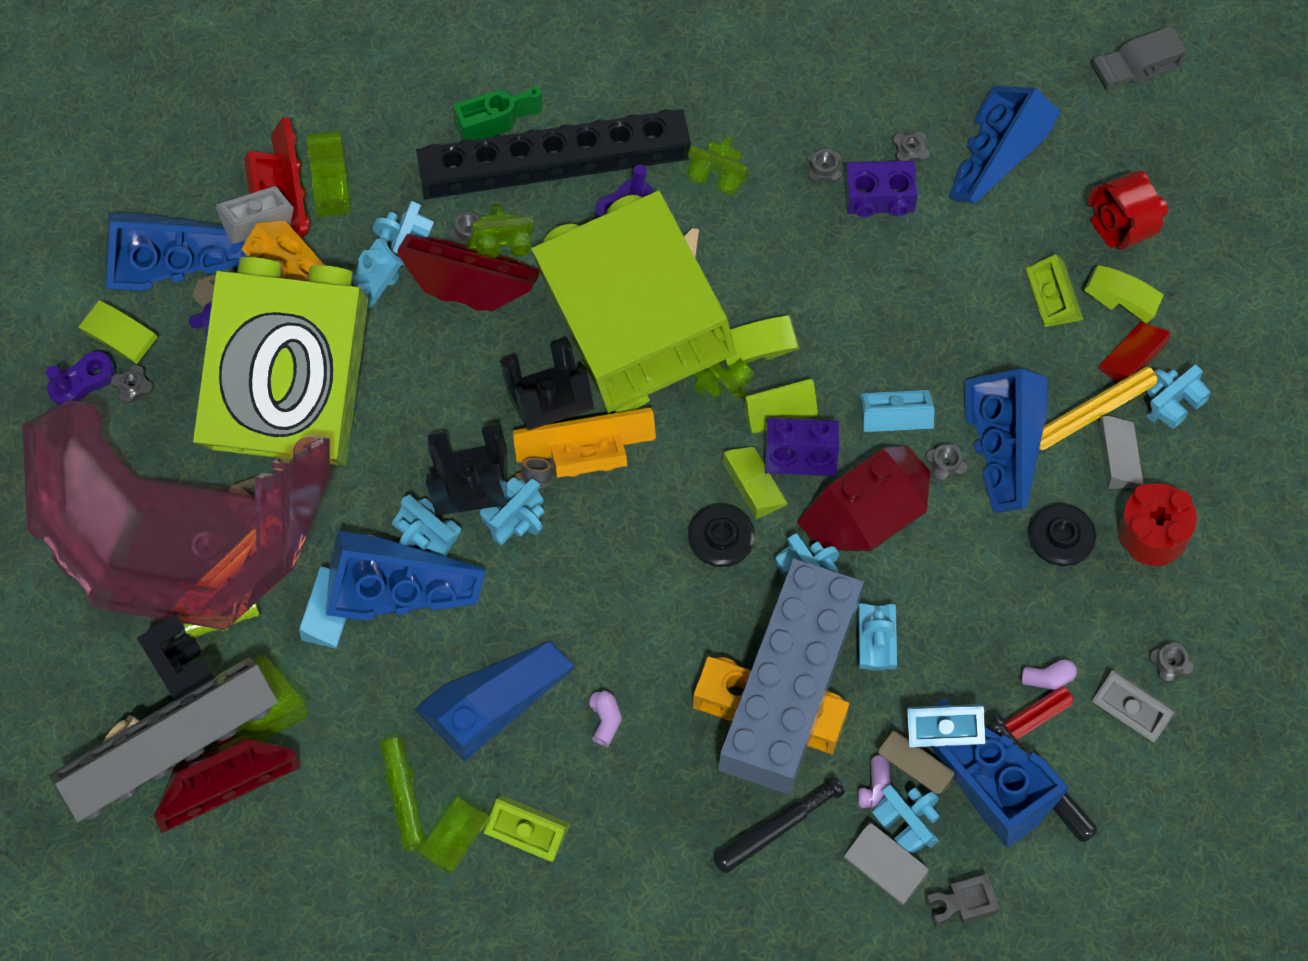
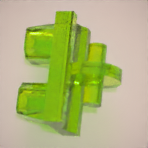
[687,136,751,196]
[467,205,535,258]
[693,358,755,401]
[419,797,489,875]

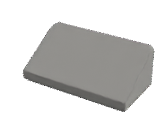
[216,186,294,244]
[1098,416,1143,489]
[1092,670,1177,743]
[844,823,929,905]

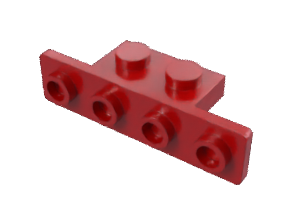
[244,117,309,239]

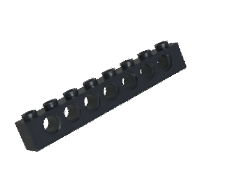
[416,109,691,200]

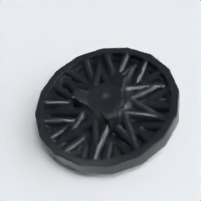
[1028,503,1097,567]
[688,504,755,567]

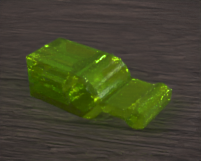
[307,131,351,218]

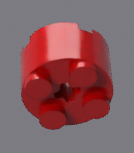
[1088,170,1168,250]
[1118,484,1197,566]

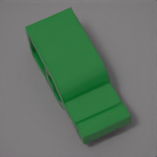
[453,86,542,140]

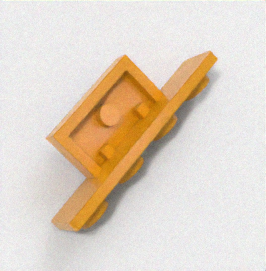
[512,408,656,478]

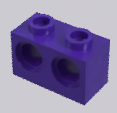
[844,161,918,217]
[765,418,839,476]

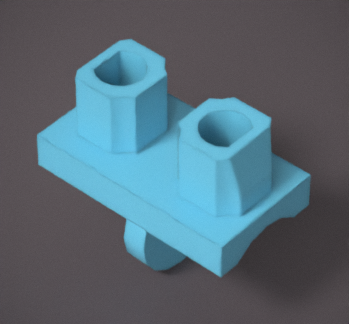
[373,201,434,266]
[351,238,403,308]
[1146,364,1211,429]
[480,477,545,546]
[392,494,461,557]
[775,533,839,577]
[858,604,897,671]
[872,785,940,854]

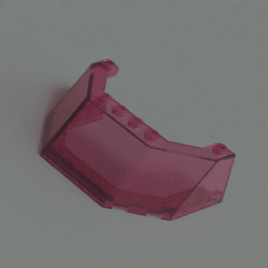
[22,400,330,630]

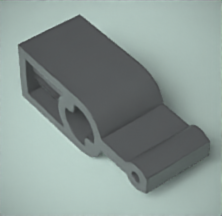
[1092,26,1187,89]

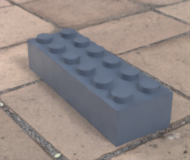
[718,558,864,795]

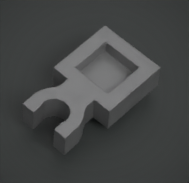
[926,874,1000,927]

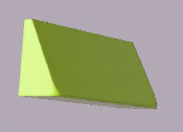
[1025,254,1083,327]
[744,379,818,433]
[722,447,787,519]
[483,795,571,862]

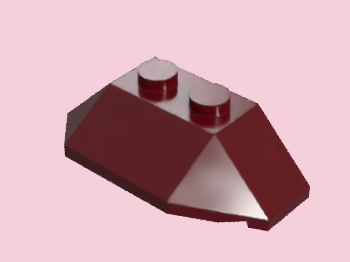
[397,233,540,312]
[797,446,931,551]
[154,735,300,834]

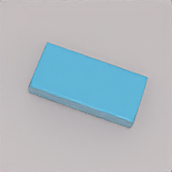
[860,390,935,432]
[299,567,347,649]
[907,704,985,747]

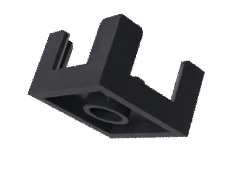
[500,340,594,431]
[426,425,508,516]
[137,614,214,700]

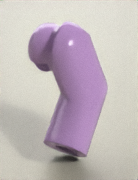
[1022,660,1077,690]
[589,691,622,747]
[857,755,891,810]

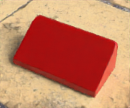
[1098,322,1172,383]

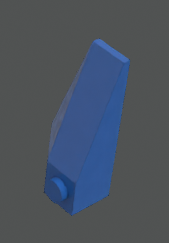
[949,86,1060,204]
[106,212,248,291]
[965,368,1047,513]
[326,531,485,620]
[415,641,575,761]
[931,699,1068,848]

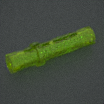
[379,738,427,852]

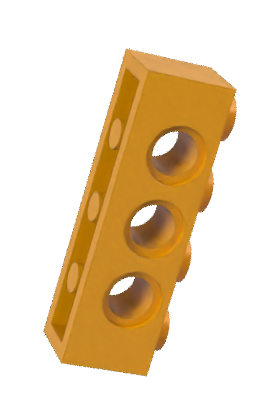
[241,220,368,314]
[692,656,849,755]

